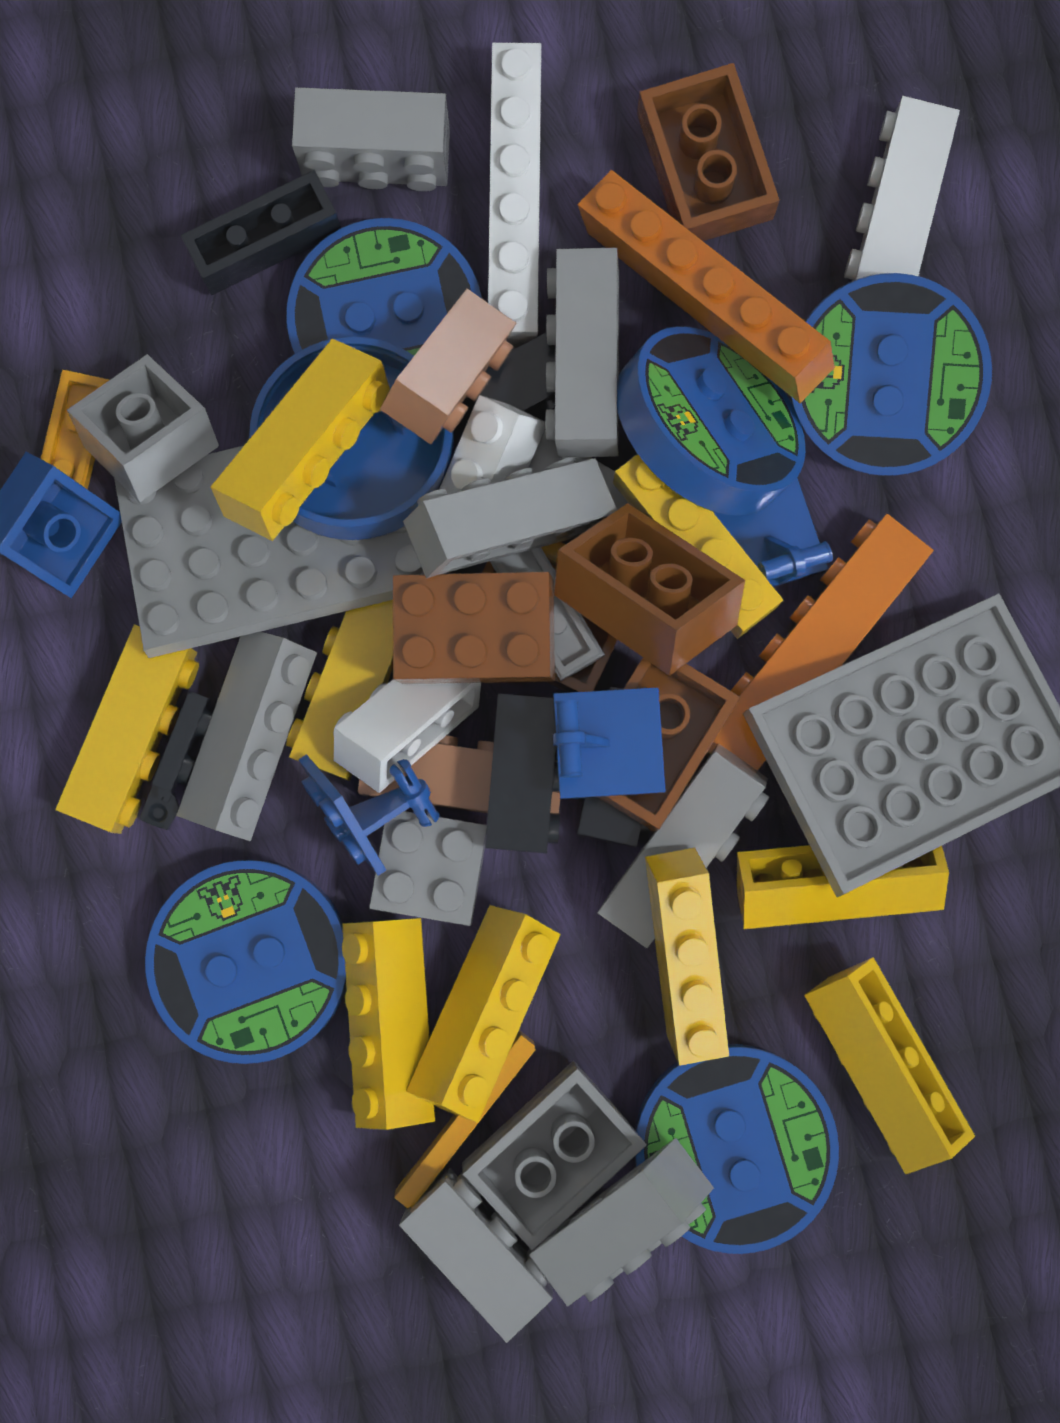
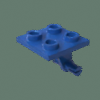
[713,478,833,587]
[553,688,666,799]
[299,754,440,876]

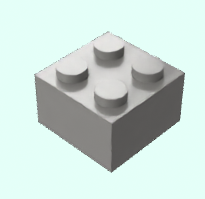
[67,354,219,503]
[370,811,487,926]

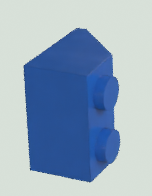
[0,451,122,598]

